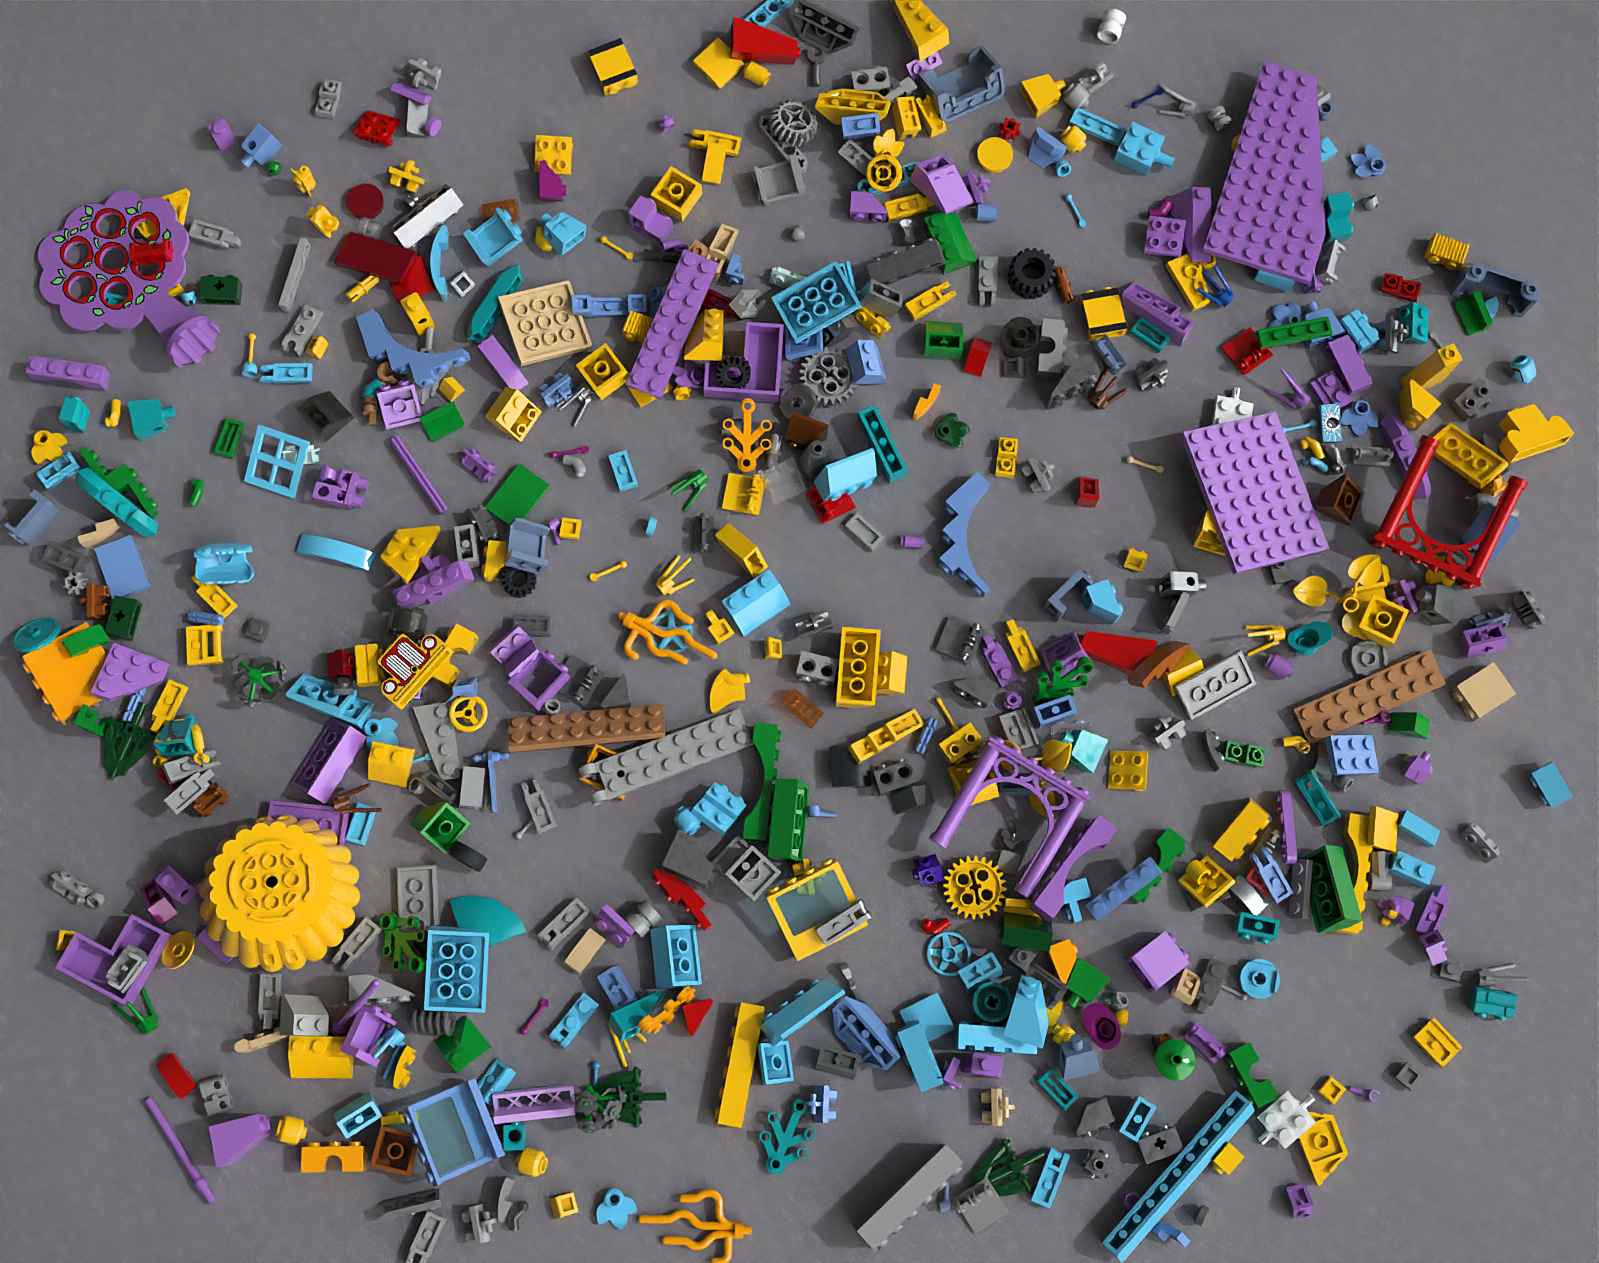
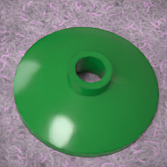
[1154,1039,1195,1081]

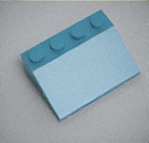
[771,261,862,344]
[424,926,489,1013]

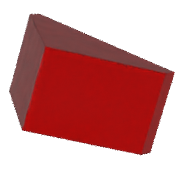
[963,337,992,377]
[1076,477,1099,508]
[683,999,714,1036]

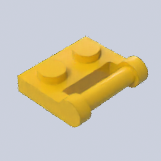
[186,624,224,666]

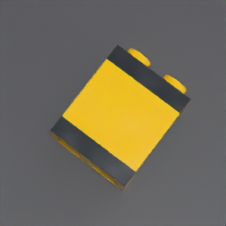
[588,38,638,96]
[1079,287,1127,342]

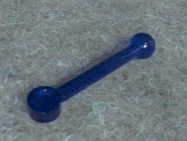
[1131,87,1164,109]

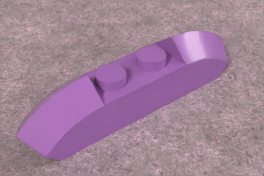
[1380,413,1431,498]

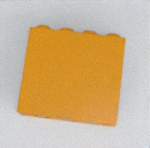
[22,622,107,725]

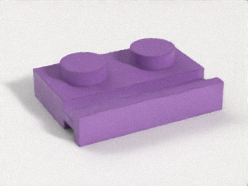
[1309,370,1353,409]
[593,904,635,948]

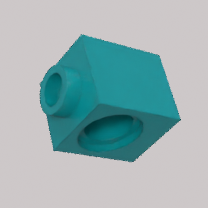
[503,1121,526,1151]

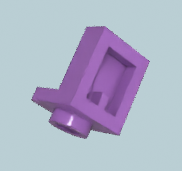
[1285,1183,1314,1219]

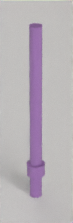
[145,1097,216,1204]

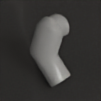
[563,454,586,478]

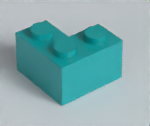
[1324,192,1354,242]

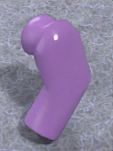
[661,239,688,255]

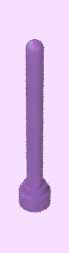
[330,979,380,1037]

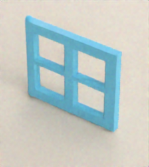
[244,424,310,498]

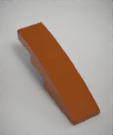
[1127,641,1190,688]

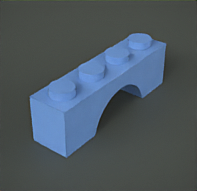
[1085,856,1162,922]

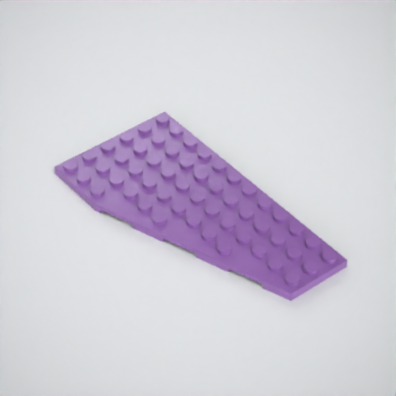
[1202,61,1326,285]

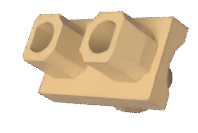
[981,1089,1015,1126]

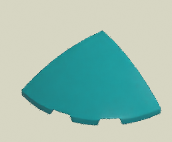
[450,895,527,947]

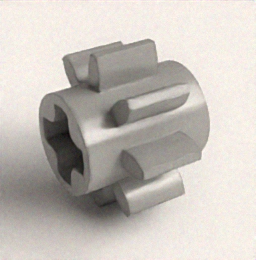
[62,572,88,595]

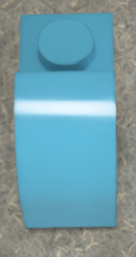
[1063,878,1092,924]

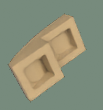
[78,518,120,548]
[564,928,606,974]

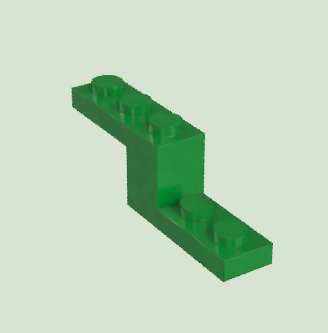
[79,446,159,518]

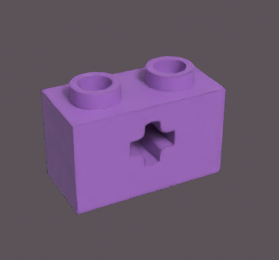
[1460,622,1507,659]

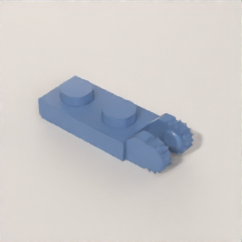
[1249,847,1293,904]

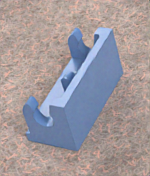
[597,966,638,1009]

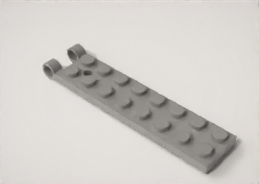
[578,709,754,806]

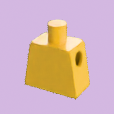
[1019,74,1066,118]
[400,292,436,337]

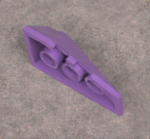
[1170,187,1211,262]

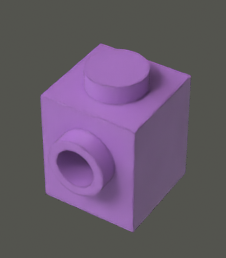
[207,119,237,151]

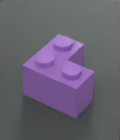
[628,195,673,246]

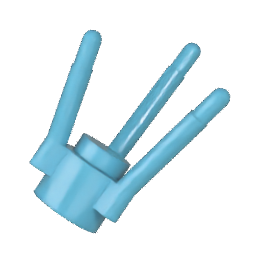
[373,1027,406,1079]

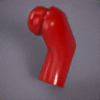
[921,918,951,935]

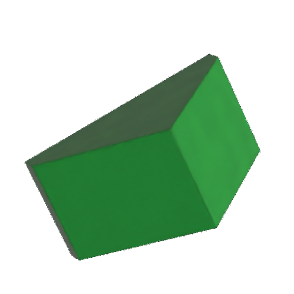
[1389,712,1430,739]

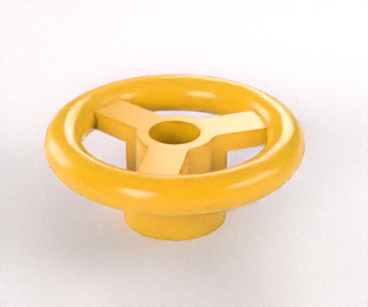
[449,696,488,732]

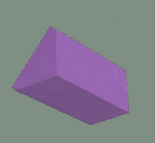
[1121,282,1195,346]

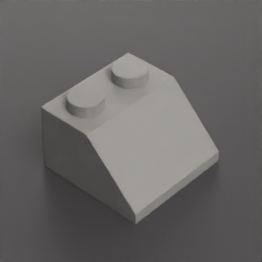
[279,994,329,1036]

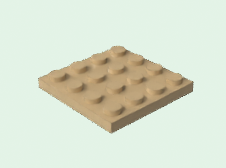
[498,280,592,366]

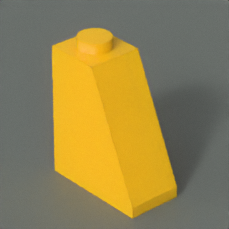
[715,523,768,579]

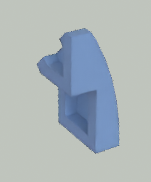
[1151,1222,1190,1247]

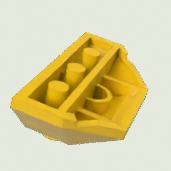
[815,89,891,125]

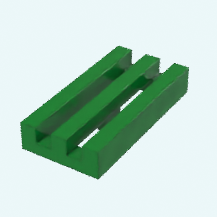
[214,418,245,459]

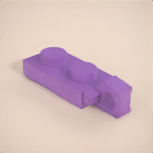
[982,634,1019,688]
[1413,884,1450,935]

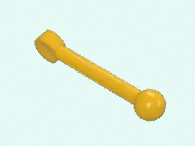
[600,236,633,260]
[590,561,627,582]
[936,697,959,732]

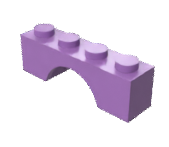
[25,355,110,391]
[393,560,475,610]

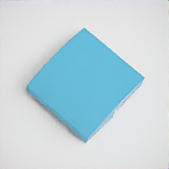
[899,993,955,1042]

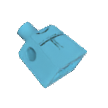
[540,212,587,256]

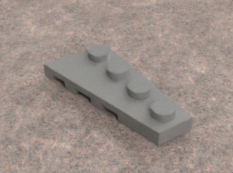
[413,702,461,781]

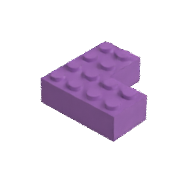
[704,322,784,403]
[55,914,173,1005]

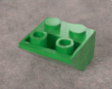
[924,321,963,359]

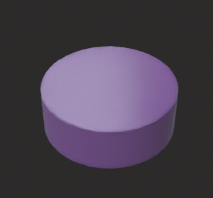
[425,116,442,136]

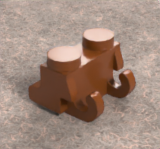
[191,780,230,817]

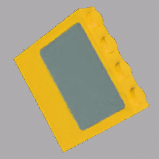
[764,858,868,961]

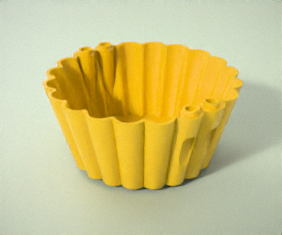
[198,814,360,972]

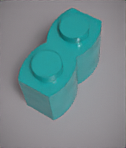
[58,396,91,433]

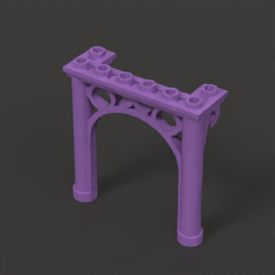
[929,735,1092,900]

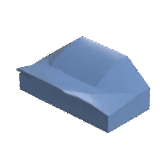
[1028,126,1068,168]
[446,677,478,702]

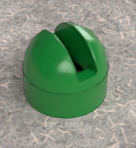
[267,160,283,175]

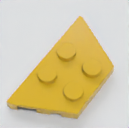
[135,188,190,240]
[380,526,441,584]
[1298,1112,1348,1186]

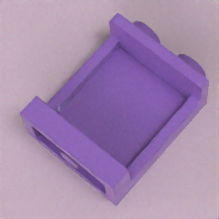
[340,1005,397,1067]

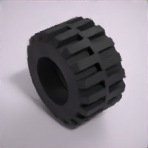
[1008,248,1056,299]

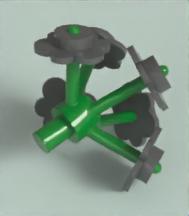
[231,653,287,707]
[575,1085,627,1133]

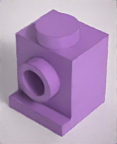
[1419,930,1448,966]

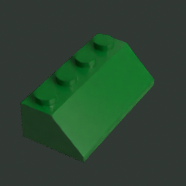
[766,778,810,863]
[1301,845,1362,934]

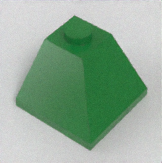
[410,801,471,854]
[435,1016,491,1073]

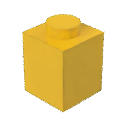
[1211,1142,1244,1175]

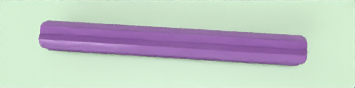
[390,436,448,514]

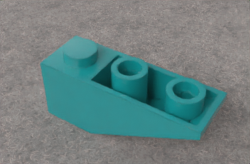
[609,989,664,1042]

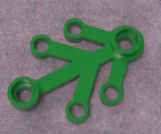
[1032,656,1094,706]
[379,912,428,973]

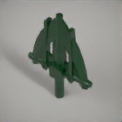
[103,702,157,781]
[592,1067,667,1128]
[966,1138,1045,1196]

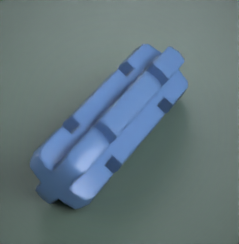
[188,611,224,626]
[122,688,146,723]
[914,717,937,755]

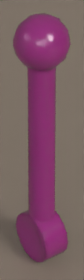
[550,446,589,458]
[520,999,549,1035]

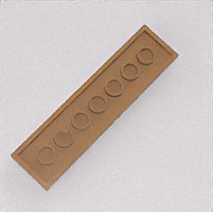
[1292,649,1446,745]
[508,704,665,752]

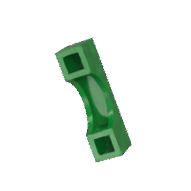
[1129,827,1187,904]

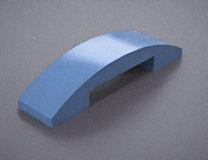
[572,294,647,318]

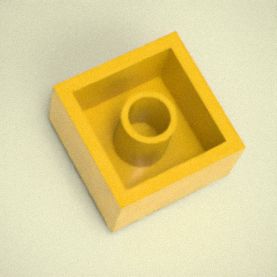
[651,166,702,222]
[576,343,630,400]

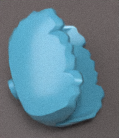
[194,542,254,584]

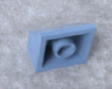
[846,340,887,384]

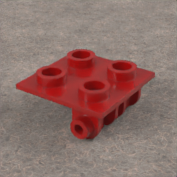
[353,110,401,147]
[1221,327,1273,376]
[805,484,856,524]

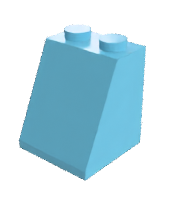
[1003,975,1049,1048]

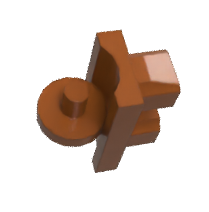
[78,582,110,620]

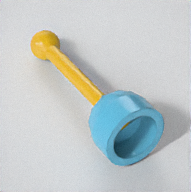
[242,333,257,377]

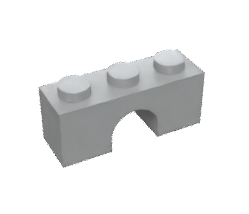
[1036,318,1068,380]

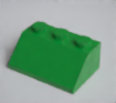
[923,212,978,275]

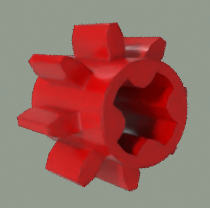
[999,118,1021,141]

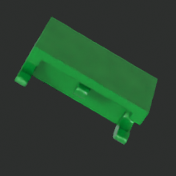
[74,704,107,738]

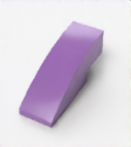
[478,335,529,391]

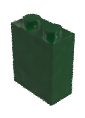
[997,912,1053,951]

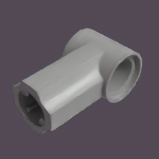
[1368,851,1392,891]

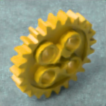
[942,855,1007,920]

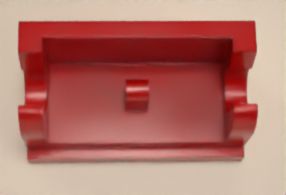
[129,239,173,266]

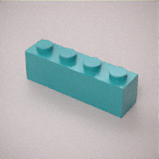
[857,405,908,484]

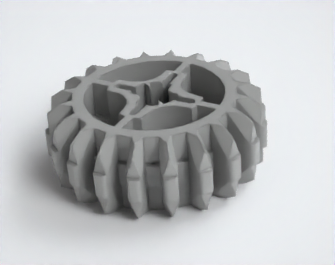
[769,99,818,146]

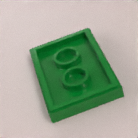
[485,464,550,526]

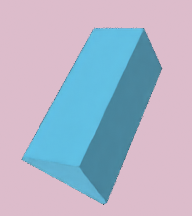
[286,674,374,731]

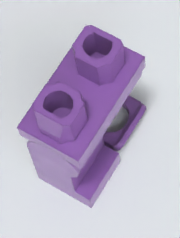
[312,463,370,510]

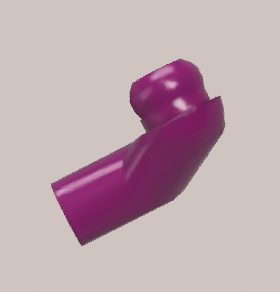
[1148,198,1172,218]

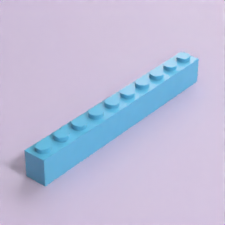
[1102,1090,1255,1263]

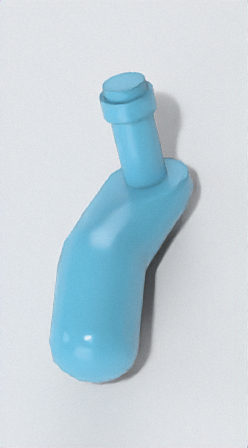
[1303,457,1329,473]

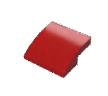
[389,256,434,304]

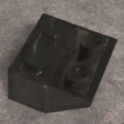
[297,391,354,442]

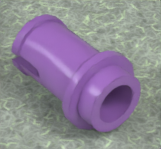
[900,534,924,549]

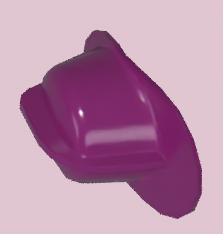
[1082,1003,1122,1050]

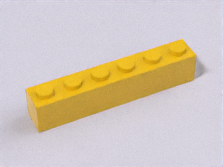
[715,1002,765,1128]

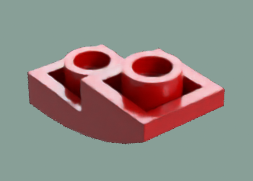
[1380,273,1422,302]
[156,1052,197,1099]

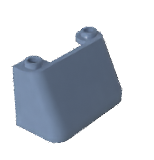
[918,45,1005,122]
[1451,262,1540,318]

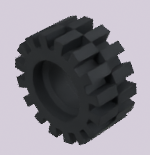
[717,354,751,389]
[501,566,537,598]

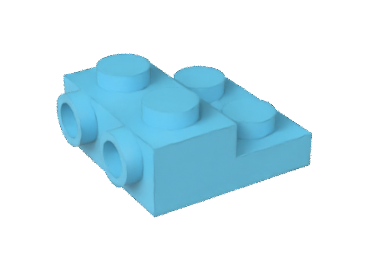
[691,782,747,836]

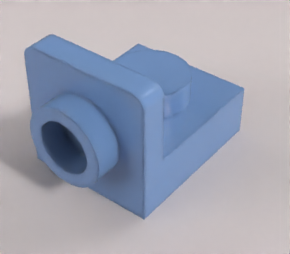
[726,253,744,285]

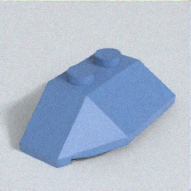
[832,996,900,1071]

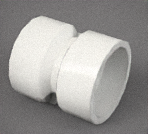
[1097,9,1126,44]

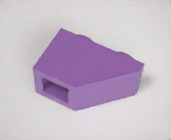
[849,191,887,223]

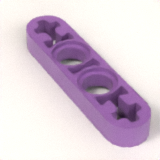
[1276,790,1297,864]

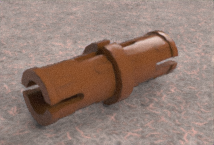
[1055,265,1075,304]

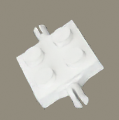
[1211,387,1254,426]
[1257,1090,1316,1149]

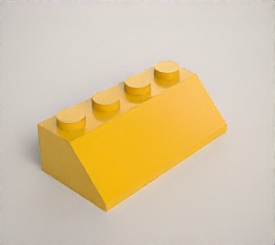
[836,627,881,708]

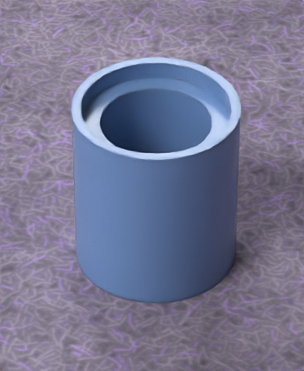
[976,204,997,222]

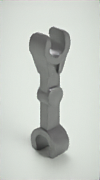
[839,962,868,1005]

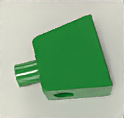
[1065,957,1111,1009]

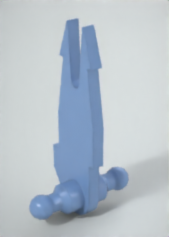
[473,750,510,813]

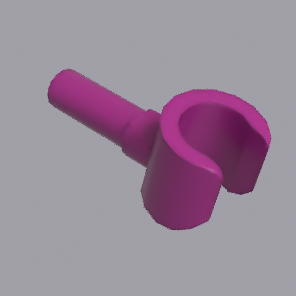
[1362,710,1391,725]

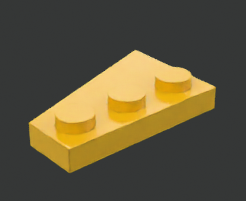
[1165,254,1210,311]

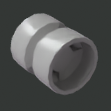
[624,900,662,937]

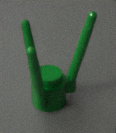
[669,469,708,512]
[113,989,159,1035]

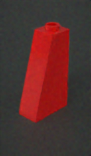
[730,17,800,65]
[1078,631,1158,675]

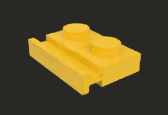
[1412,1018,1462,1068]

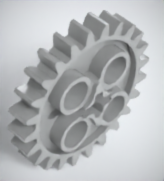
[799,347,858,407]

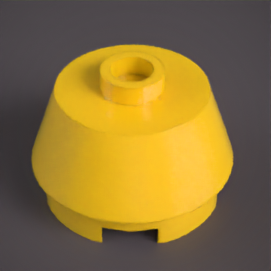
[866,154,902,192]

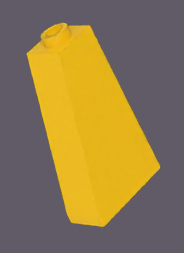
[1400,343,1463,390]

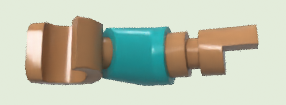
[362,361,397,425]

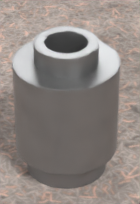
[720,418,744,438]

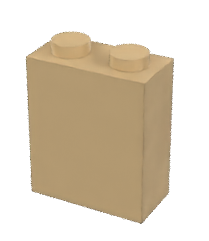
[1451,662,1516,722]

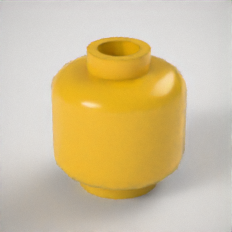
[1059,126,1086,153]
[275,1116,307,1145]
[516,1147,548,1177]

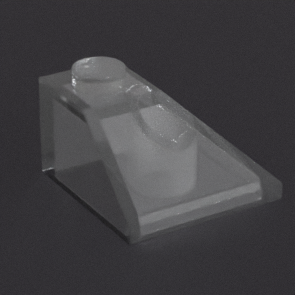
[758,456,807,506]

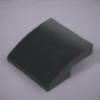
[830,747,871,788]

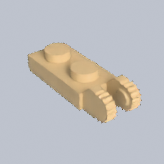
[234,1027,289,1053]

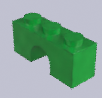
[1225,1042,1279,1108]

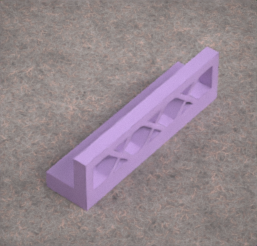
[492,1084,576,1124]

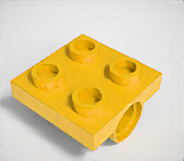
[1178,856,1235,908]

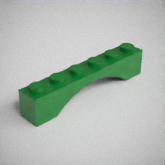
[743,723,781,843]

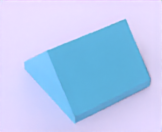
[758,1041,794,1086]

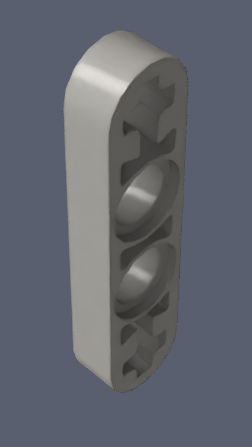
[759,115,808,173]

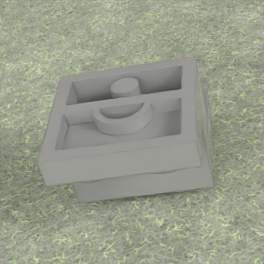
[711,835,781,902]

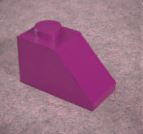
[539,161,567,201]
[140,879,178,924]

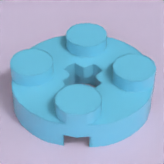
[1239,959,1280,999]

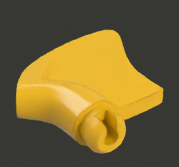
[710,669,750,714]

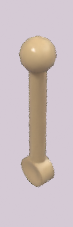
[1126,456,1164,474]

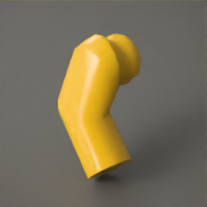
[1299,437,1325,460]

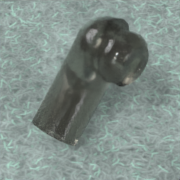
[508,1200,529,1231]

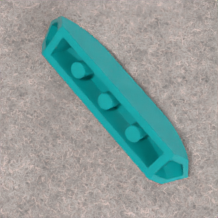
[467,264,524,342]
[75,467,158,538]

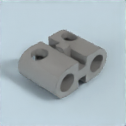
[199,1075,234,1116]

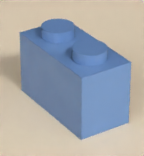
[1031,695,1077,729]

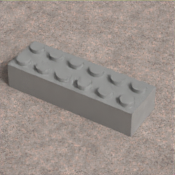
[855,1144,963,1250]

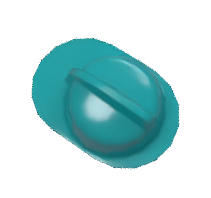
[1287,621,1333,656]

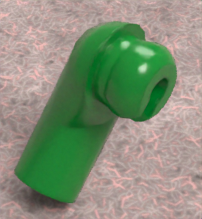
[188,478,204,507]

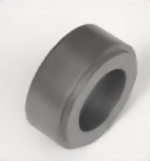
[1194,1205,1209,1226]

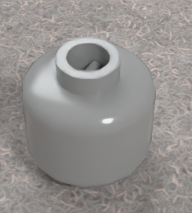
[1063,83,1090,110]

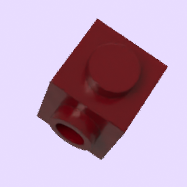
[327,649,355,678]

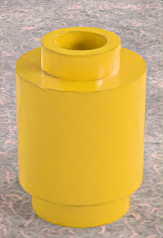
[743,61,771,86]

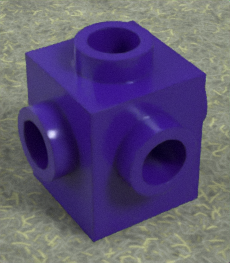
[911,854,944,887]

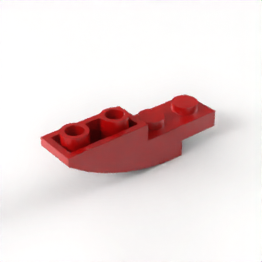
[652,869,712,931]

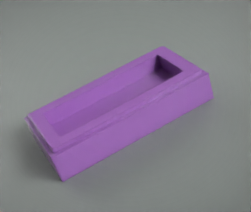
[391,83,432,104]

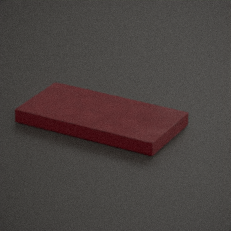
[334,231,417,285]

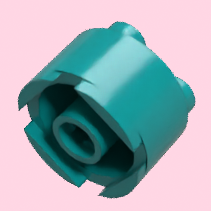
[970,982,1013,1023]

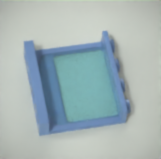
[403,1078,505,1186]

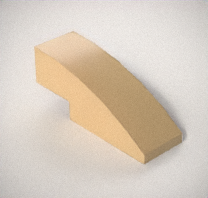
[706,224,739,283]

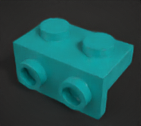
[1399,302,1429,345]

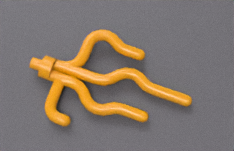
[618,600,717,665]
[638,1189,752,1263]

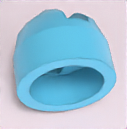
[1055,160,1071,177]
[180,291,197,306]

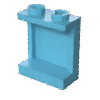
[463,207,523,266]

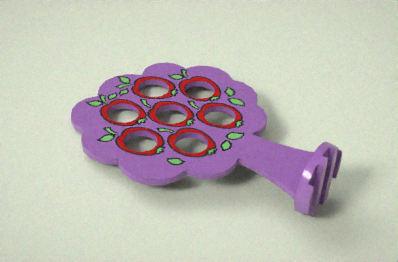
[38,190,221,367]

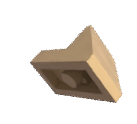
[1170,968,1202,1005]

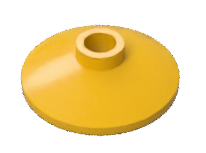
[162,931,195,969]

